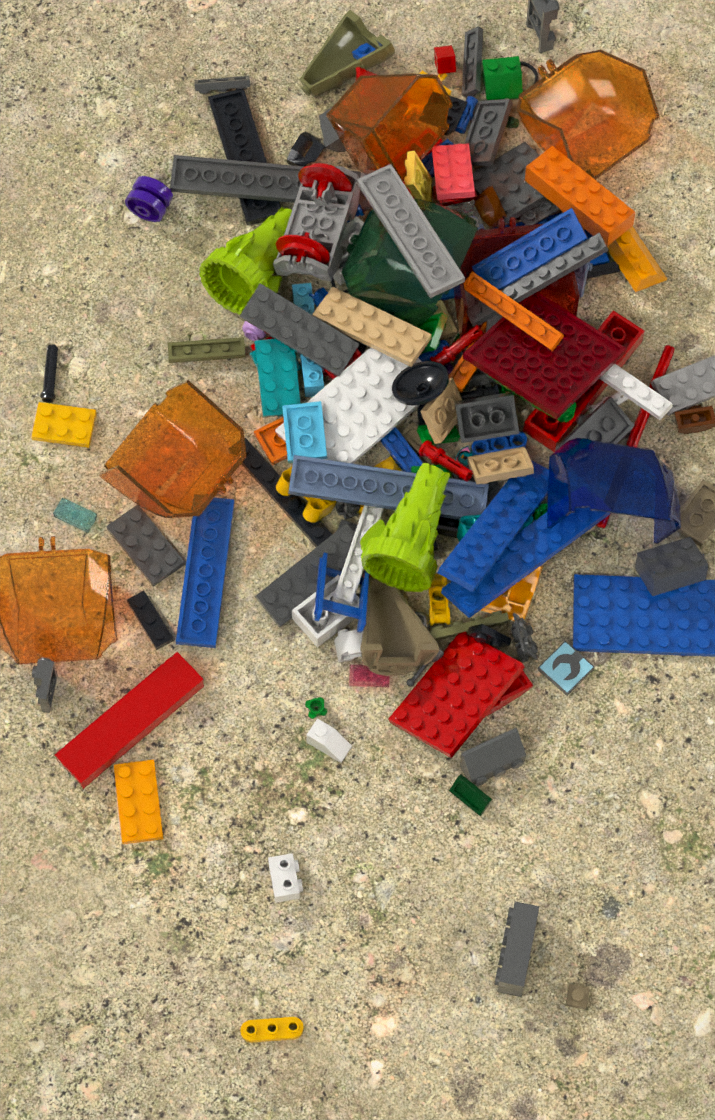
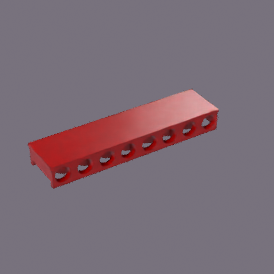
[54,652,204,789]

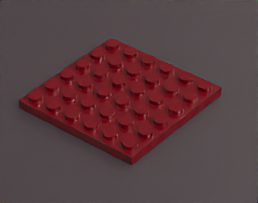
[463,292,627,419]

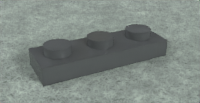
[194,76,251,94]

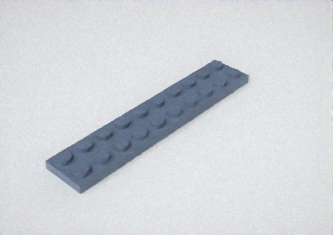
[288,455,489,520]

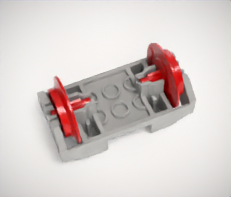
[273,163,360,281]

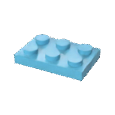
[282,401,327,463]

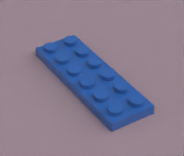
[472,208,588,290]

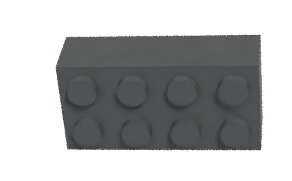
[494,901,540,997]

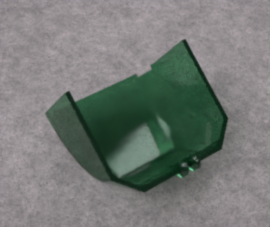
[341,198,478,328]

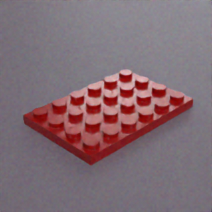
[388,632,525,758]

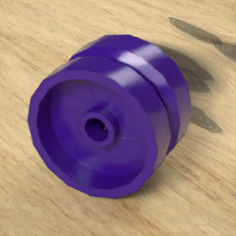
[125,176,173,222]

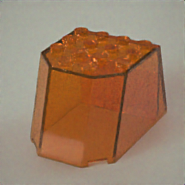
[326,74,452,182]

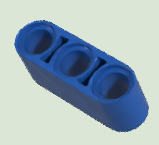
[471,431,527,456]

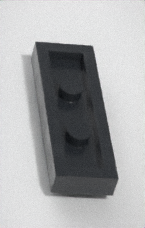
[127,591,174,650]

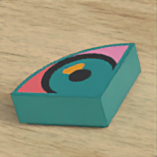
[455,445,472,466]

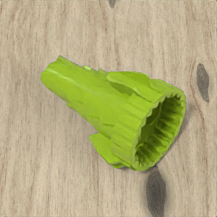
[199,207,292,314]
[360,463,450,592]

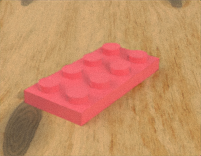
[432,143,475,200]

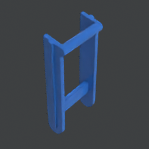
[314,553,369,633]

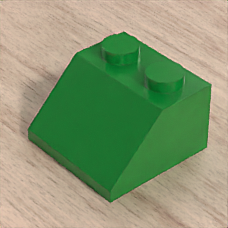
[482,56,523,101]

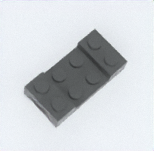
[526,0,560,53]

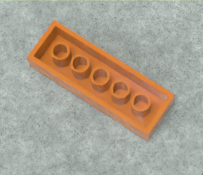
[525,146,635,247]

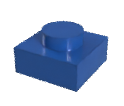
[352,43,376,60]

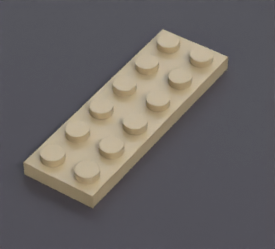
[312,287,432,367]

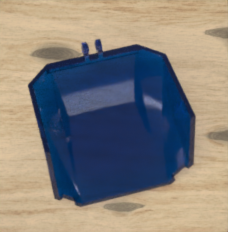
[547,438,681,544]

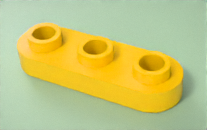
[240,1017,304,1043]

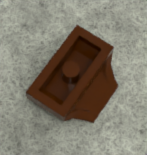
[474,186,507,228]
[674,405,715,434]

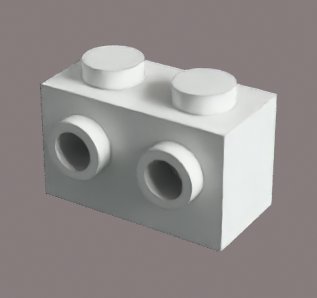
[268,853,303,903]

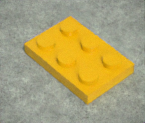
[31,402,96,448]

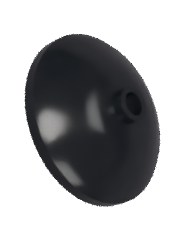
[392,361,449,406]

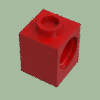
[434,45,456,74]

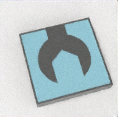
[538,641,595,696]

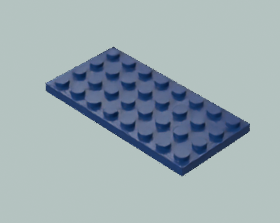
[573,574,715,657]

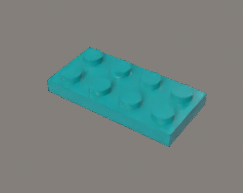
[254,339,301,418]

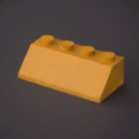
[608,226,667,292]

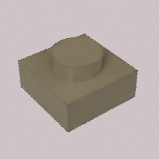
[565,984,590,1010]

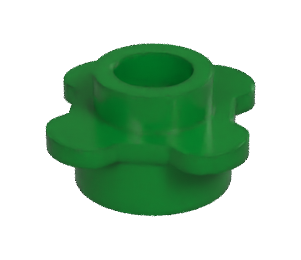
[305,697,328,719]

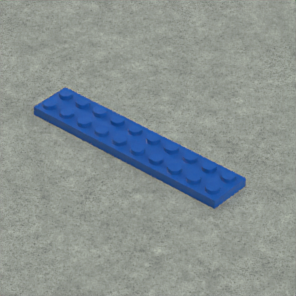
[438,460,560,592]
[441,486,611,618]

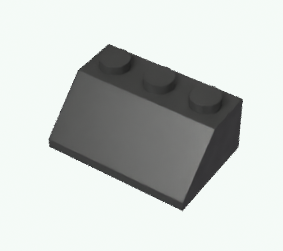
[460,728,526,786]

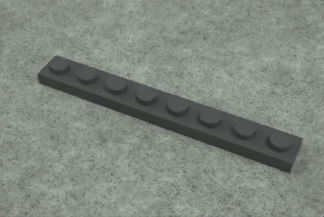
[466,233,609,327]

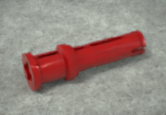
[430,324,484,366]
[419,440,473,482]

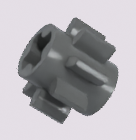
[336,502,360,520]

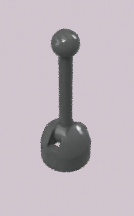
[407,648,444,687]

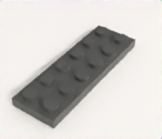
[240,283,359,376]
[255,523,355,628]

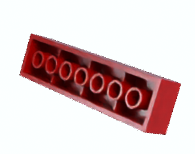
[523,310,645,453]

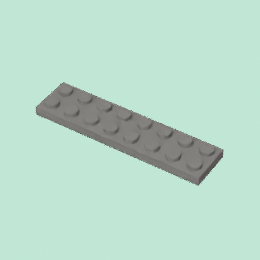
[357,164,465,298]

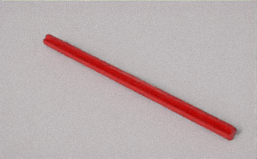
[596,345,675,529]

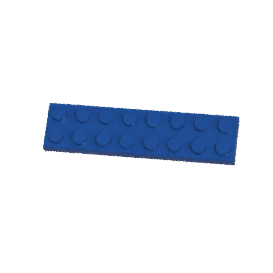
[176,496,235,648]

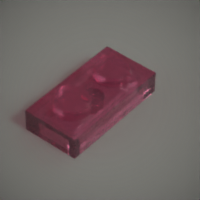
[349,665,390,688]

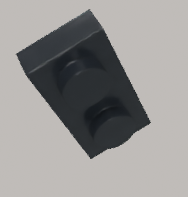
[467,624,511,650]

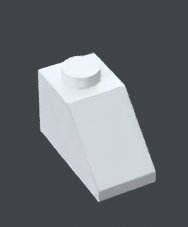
[307,718,352,763]

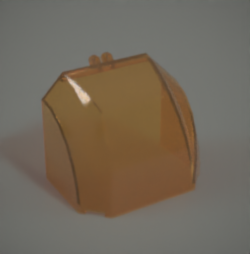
[516,50,659,180]
[99,380,246,518]
[0,536,118,664]

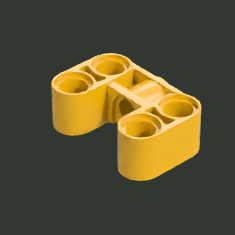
[276,466,337,523]

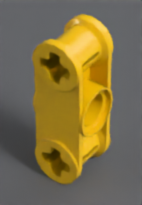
[428,573,450,626]

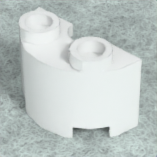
[334,629,363,663]

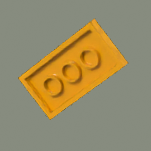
[114,760,163,844]

